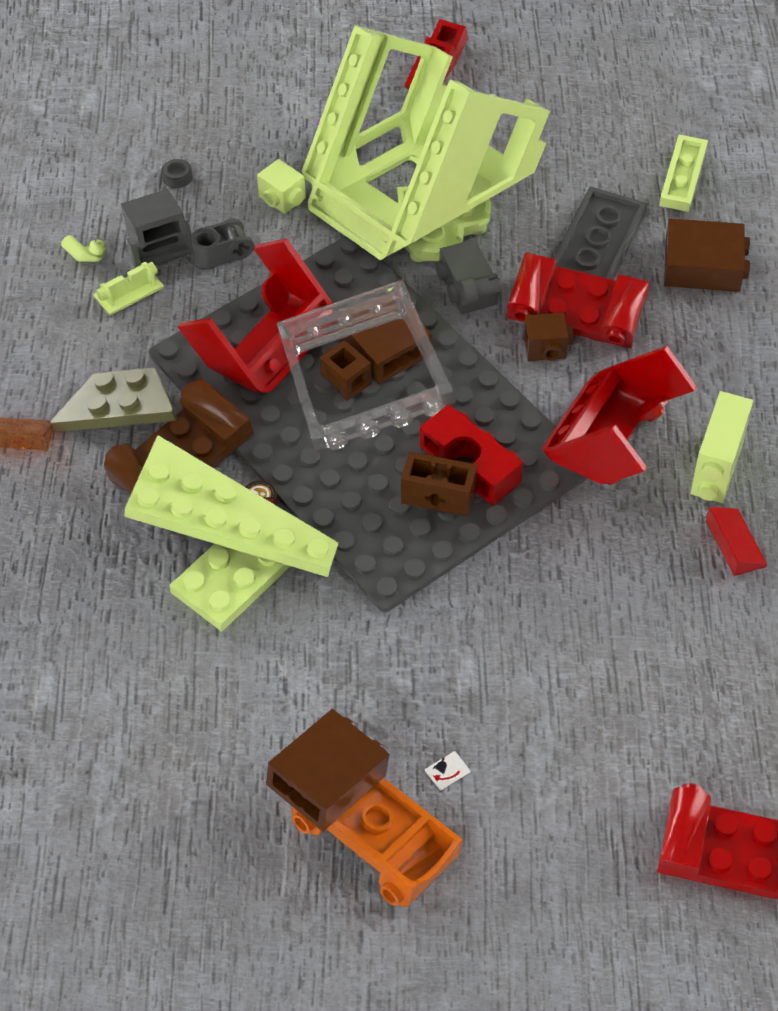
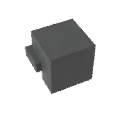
[121,189,192,268]

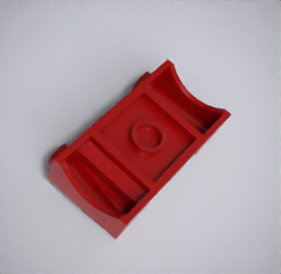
[507,252,649,349]
[657,783,778,900]

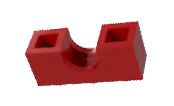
[420,404,523,506]

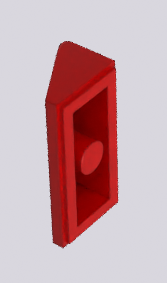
[706,507,767,576]

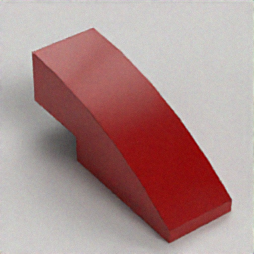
[404,19,468,89]

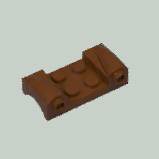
[104,379,254,495]

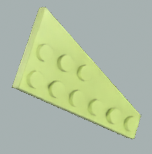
[124,435,338,577]

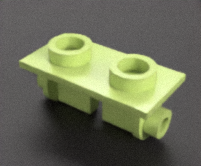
[93,262,164,316]

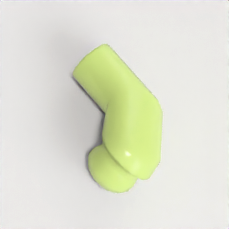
[61,235,107,262]

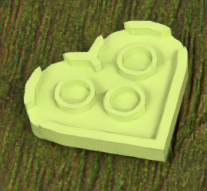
[397,186,491,262]

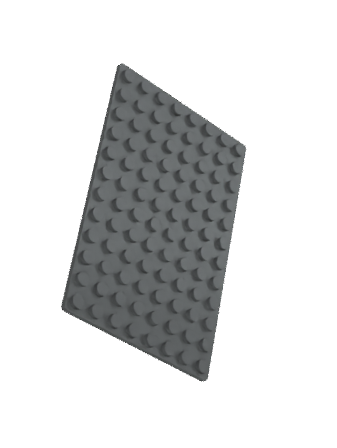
[149,236,588,612]

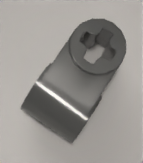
[191,218,254,269]

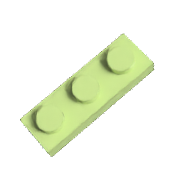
[659,135,708,212]

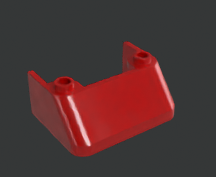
[178,238,336,393]
[542,346,697,485]

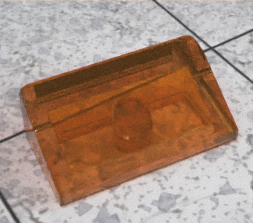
[0,417,53,450]

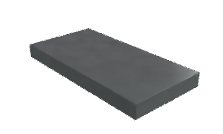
[553,186,648,280]

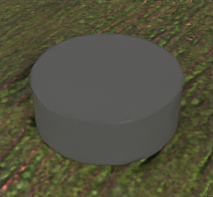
[161,159,193,188]

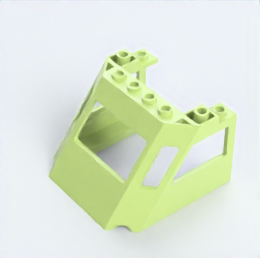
[302,25,550,260]

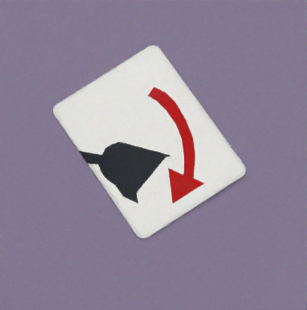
[425,751,470,790]

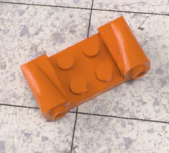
[291,778,463,907]

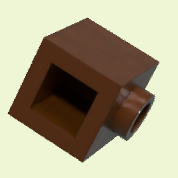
[524,313,573,361]

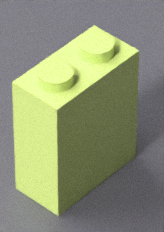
[690,391,754,503]

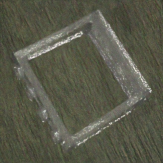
[276,279,455,452]

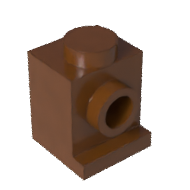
[319,340,372,401]

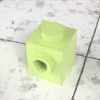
[257,159,306,214]

